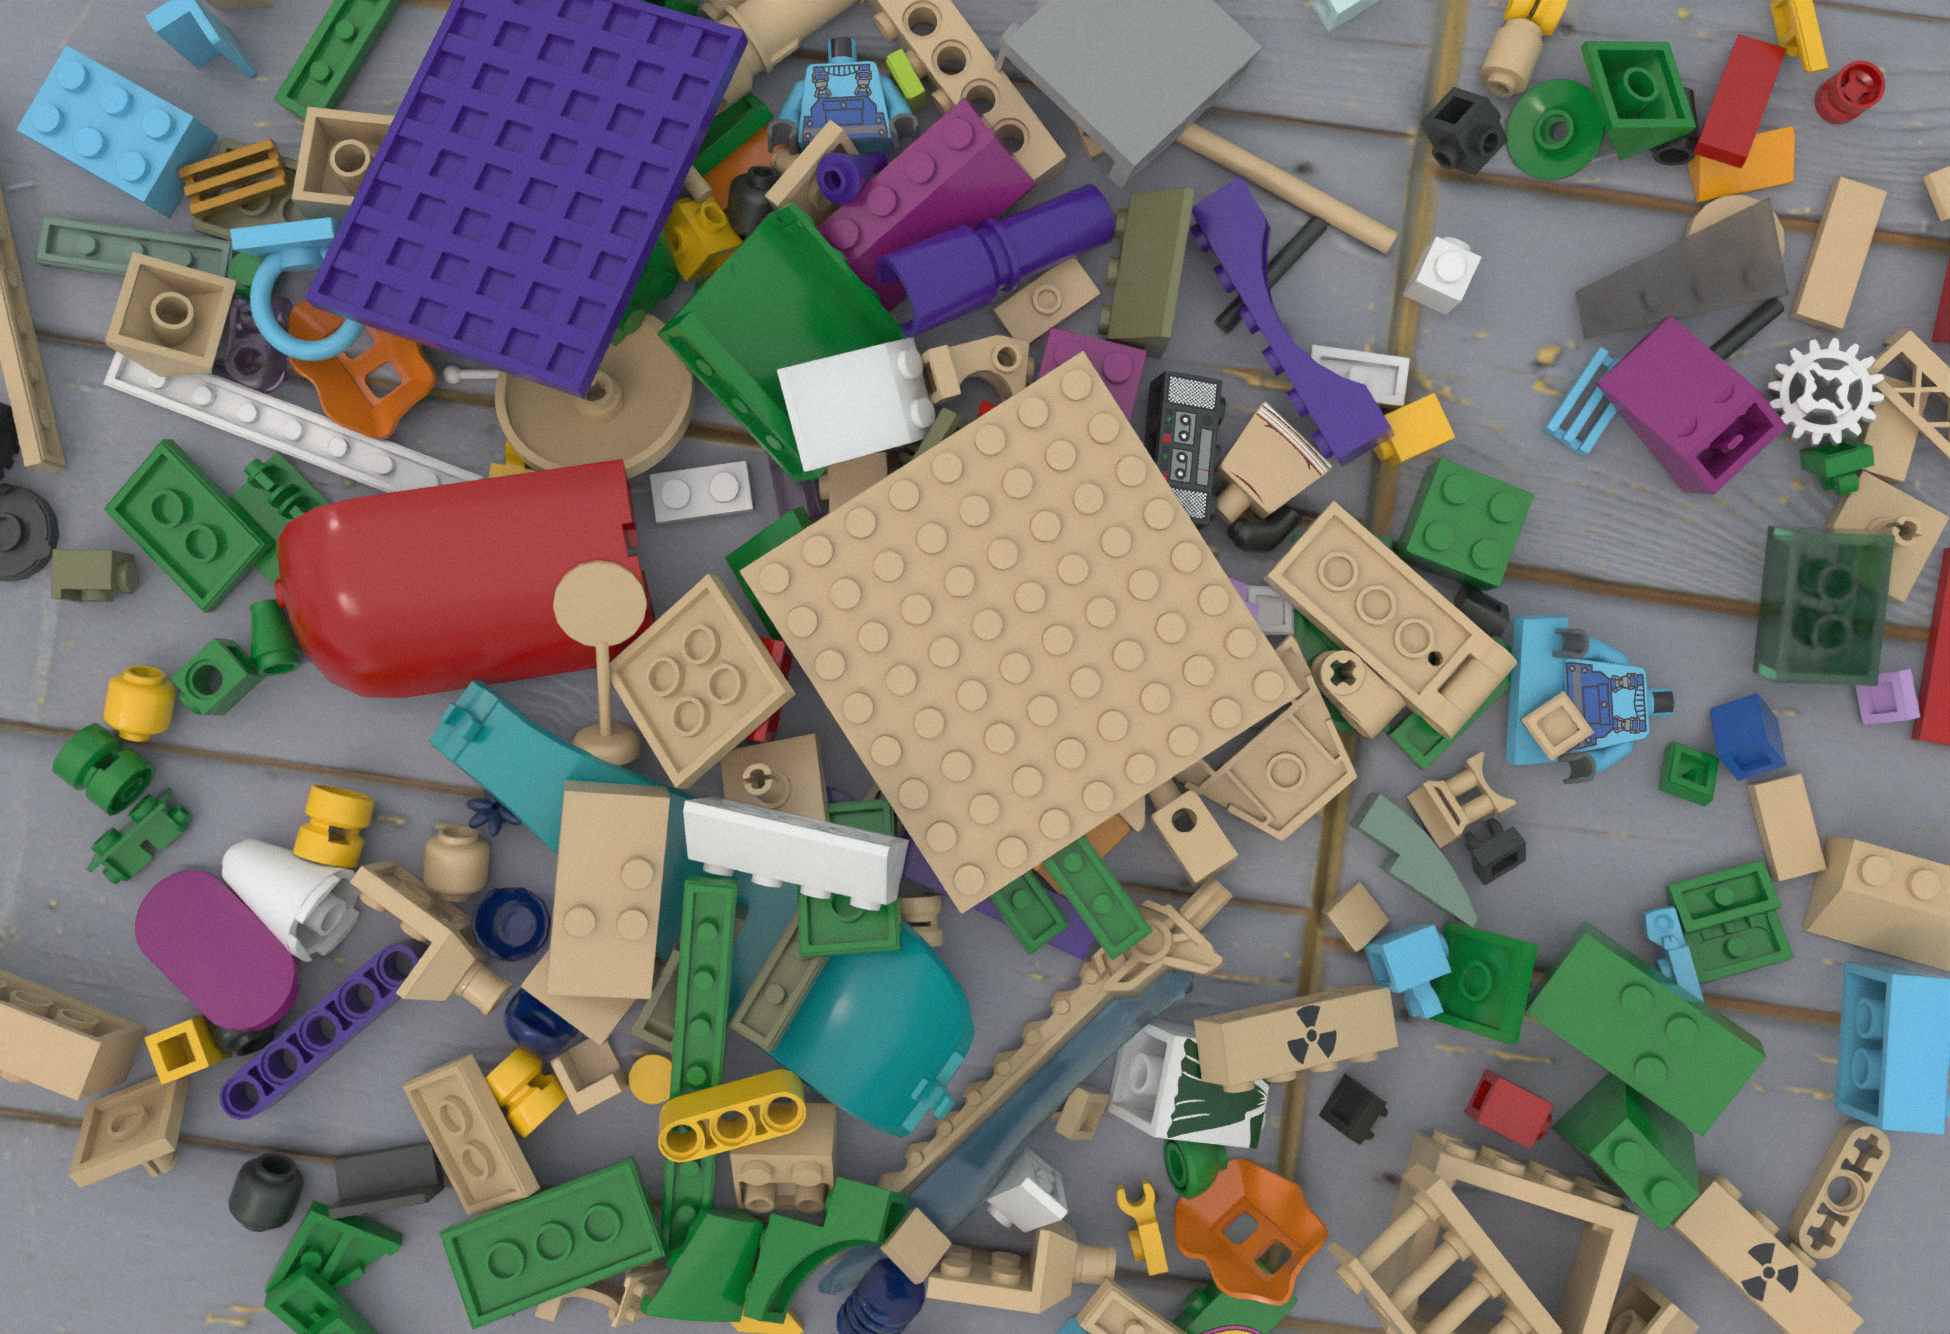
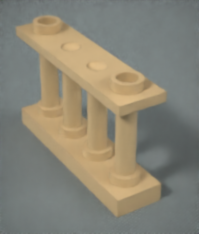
[1327,1163,1563,1334]

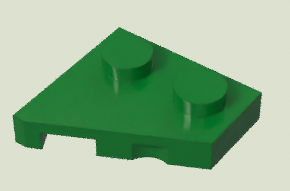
[264,1200,403,1293]

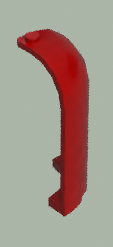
[275,459,656,698]

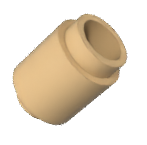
[1479,18,1543,97]

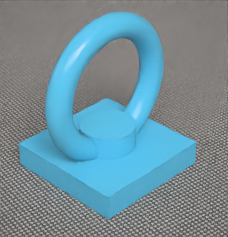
[230,217,366,361]

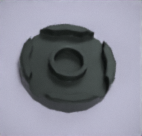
[0,483,59,582]

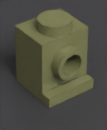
[51,549,139,602]

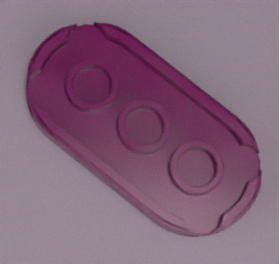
[135,870,301,1033]

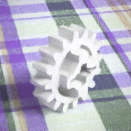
[1767,338,1885,447]

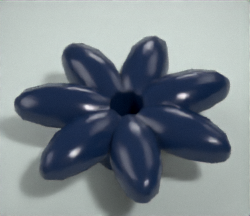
[466,789,522,836]

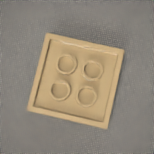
[609,573,796,789]

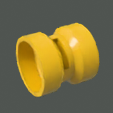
[1502,0,1568,38]

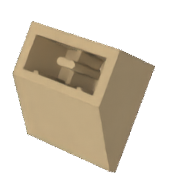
[730,1102,838,1214]

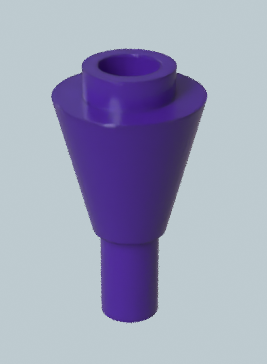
[816,152,888,204]

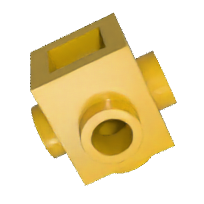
[663,196,742,282]

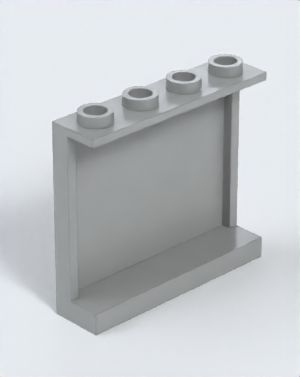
[994,0,1262,190]

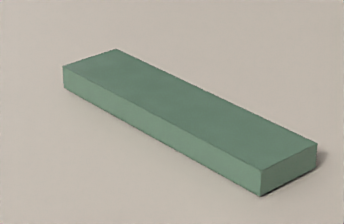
[35,214,240,278]

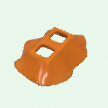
[287,300,437,439]
[1173,1158,1328,1306]

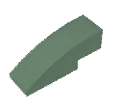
[1348,792,1478,928]

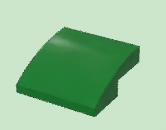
[1666,860,1795,985]

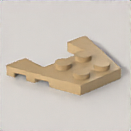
[1172,633,1357,842]

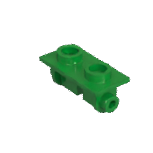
[87,787,192,884]

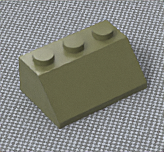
[1097,187,1195,359]

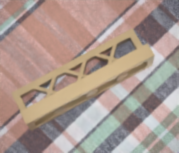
[1867,329,1950,461]

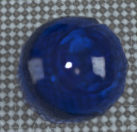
[470,887,551,962]
[503,987,579,1056]

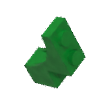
[743,1176,911,1324]

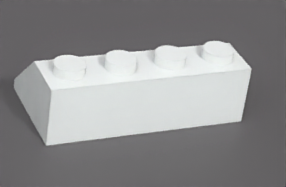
[683,796,909,911]

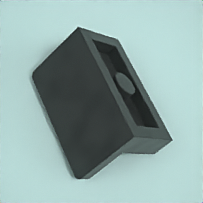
[327,1141,445,1219]

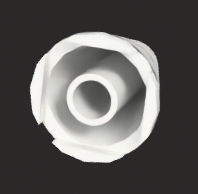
[222,838,362,962]

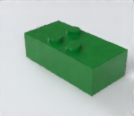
[1525,920,1766,1137]

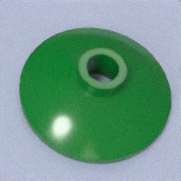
[1506,79,1605,180]

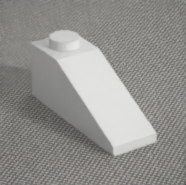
[986,1143,1068,1233]

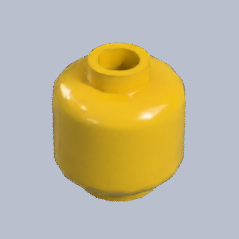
[103,665,177,742]

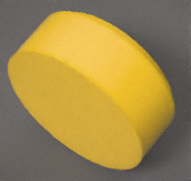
[629,1052,672,1104]

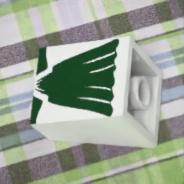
[1106,1013,1270,1149]

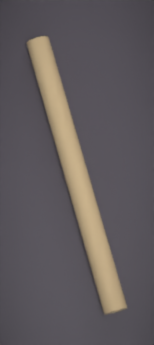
[1175,122,1398,254]

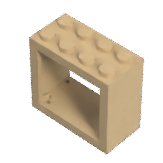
[1365,1129,1639,1334]

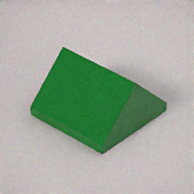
[1580,41,1696,161]

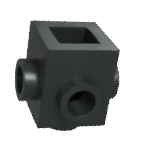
[1421,87,1508,175]

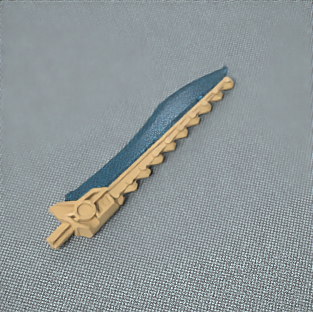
[818,876,1233,1295]

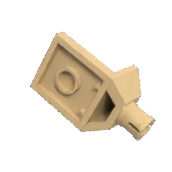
[349,859,512,1017]
[926,1219,1116,1314]

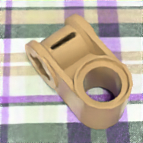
[1310,650,1406,741]

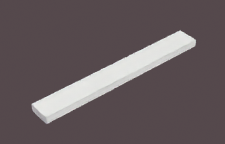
[103,351,486,493]

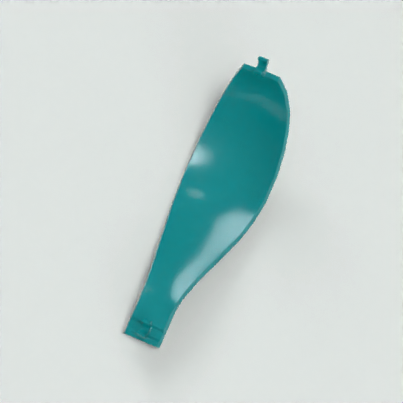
[429,680,975,1138]

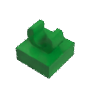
[1799,437,1875,496]

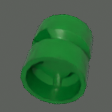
[52,723,156,816]

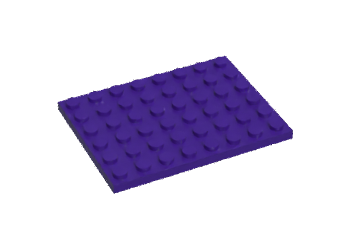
[304,0,748,399]

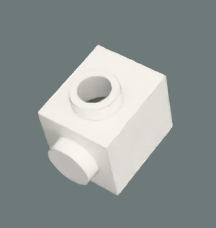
[1403,236,1481,315]

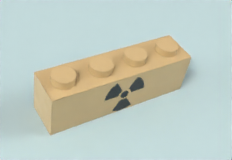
[1194,984,1398,1093]
[1669,1170,1864,1334]

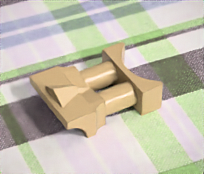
[1406,752,1516,849]

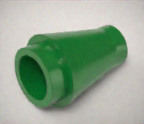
[249,599,302,676]

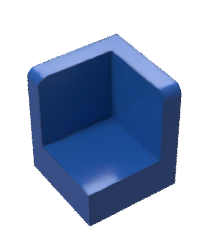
[1710,693,1787,781]

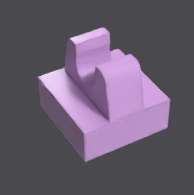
[1854,668,1920,725]

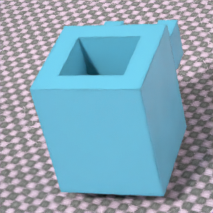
[1363,923,1451,1019]

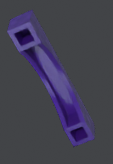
[1189,176,1395,467]

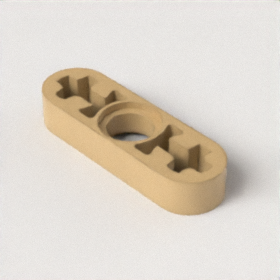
[1788,1121,1891,1259]

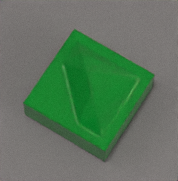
[1658,741,1719,807]

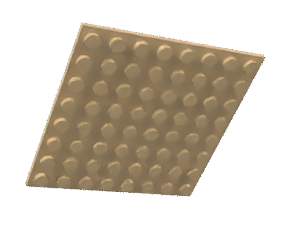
[740,351,1302,914]

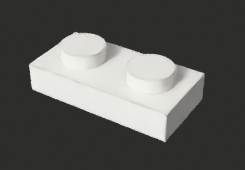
[1309,345,1410,409]
[649,461,755,525]

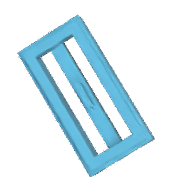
[1542,347,1620,457]

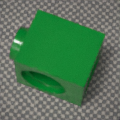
[170,638,266,716]

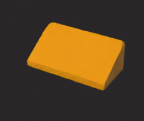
[1687,126,1795,204]

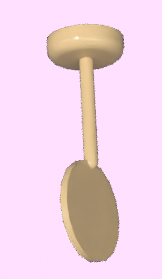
[553,560,647,766]

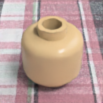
[422,825,491,902]

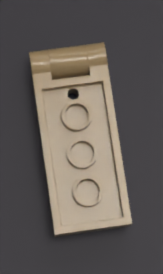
[1262,501,1518,739]

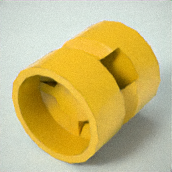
[292,784,377,868]
[485,1042,568,1140]

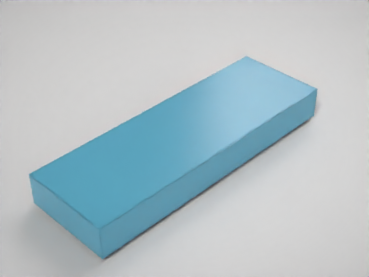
[1506,614,1569,765]

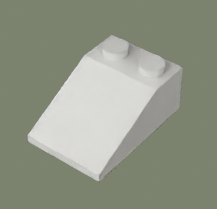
[777,337,935,472]

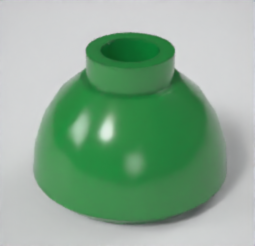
[1163,1139,1228,1200]

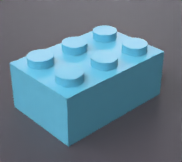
[16,45,218,219]
[1835,962,1950,1135]

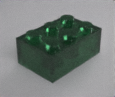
[1753,526,1895,686]

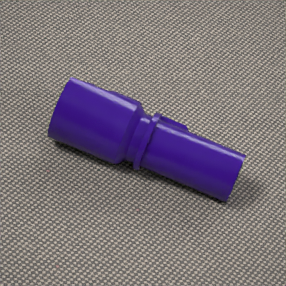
[876,184,1114,338]

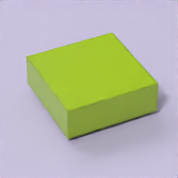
[886,48,926,115]

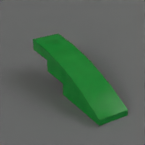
[264,1263,378,1334]

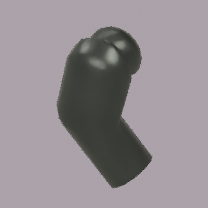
[1227,504,1302,552]

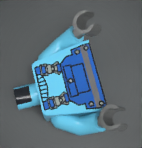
[767,37,921,155]
[1552,628,1674,784]

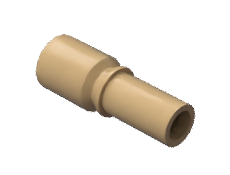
[706,0,859,116]

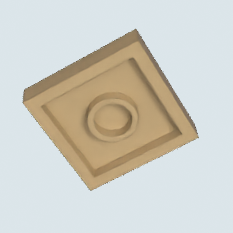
[765,120,874,228]
[1809,470,1950,604]
[721,733,830,822]
[68,1075,190,1188]

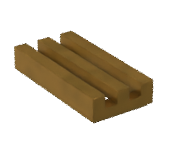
[177,138,291,219]

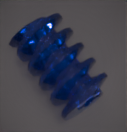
[836,1257,925,1334]

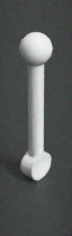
[443,365,499,384]

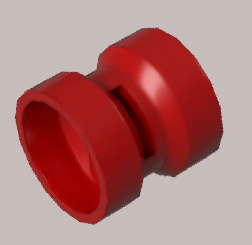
[1814,60,1885,125]

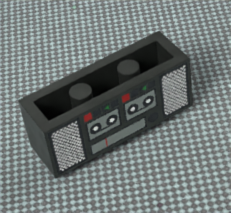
[1144,370,1226,530]

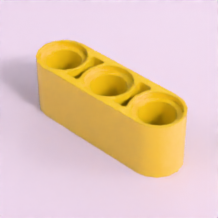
[658,1069,806,1163]

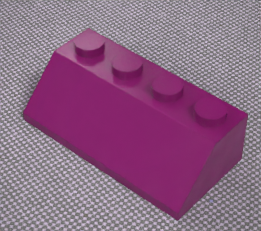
[816,98,1037,312]

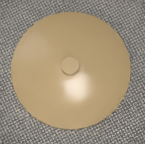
[495,313,696,478]

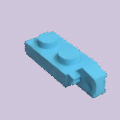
[1642,906,1704,1002]

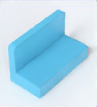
[145,0,257,78]

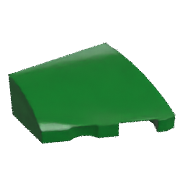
[639,1209,764,1322]

